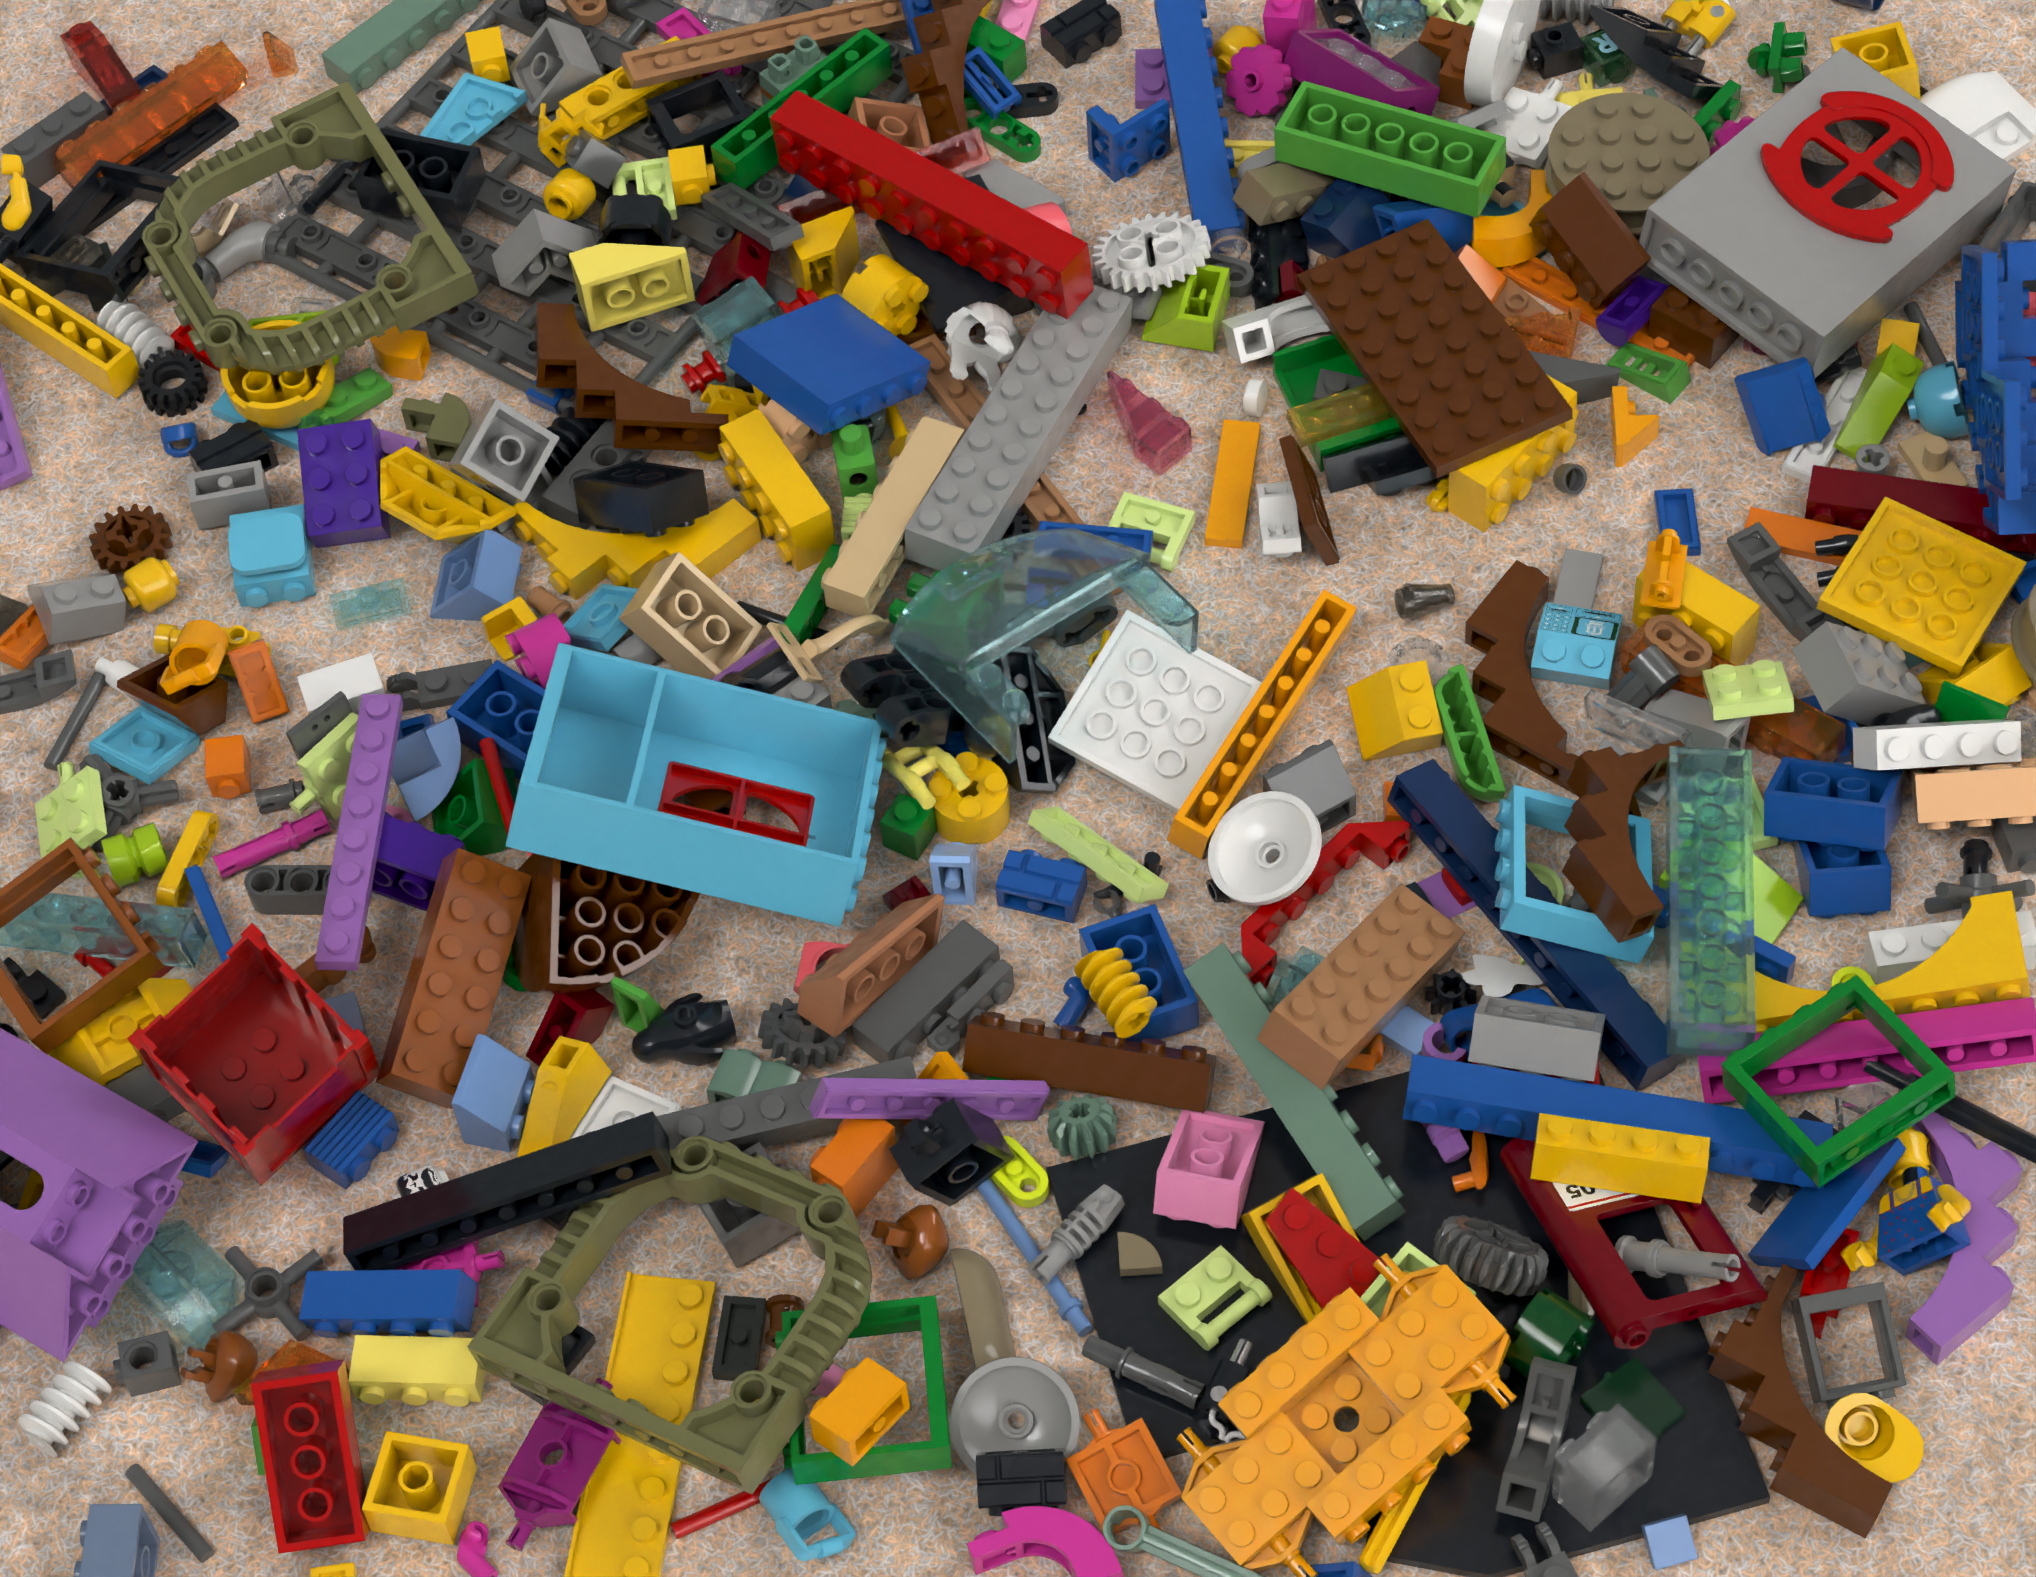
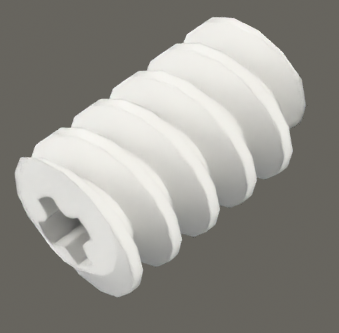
[97,299,175,369]
[18,1361,112,1457]

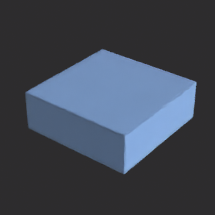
[1641,1514,1698,1570]

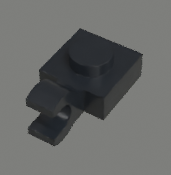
[3,957,67,1020]

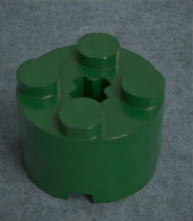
[1503,1287,1595,1379]

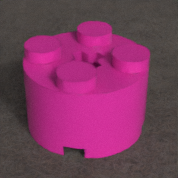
[505,613,572,689]

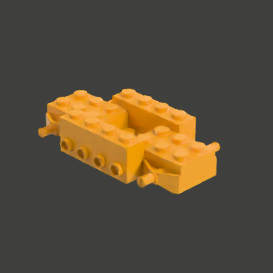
[1176,1253,1517,1577]

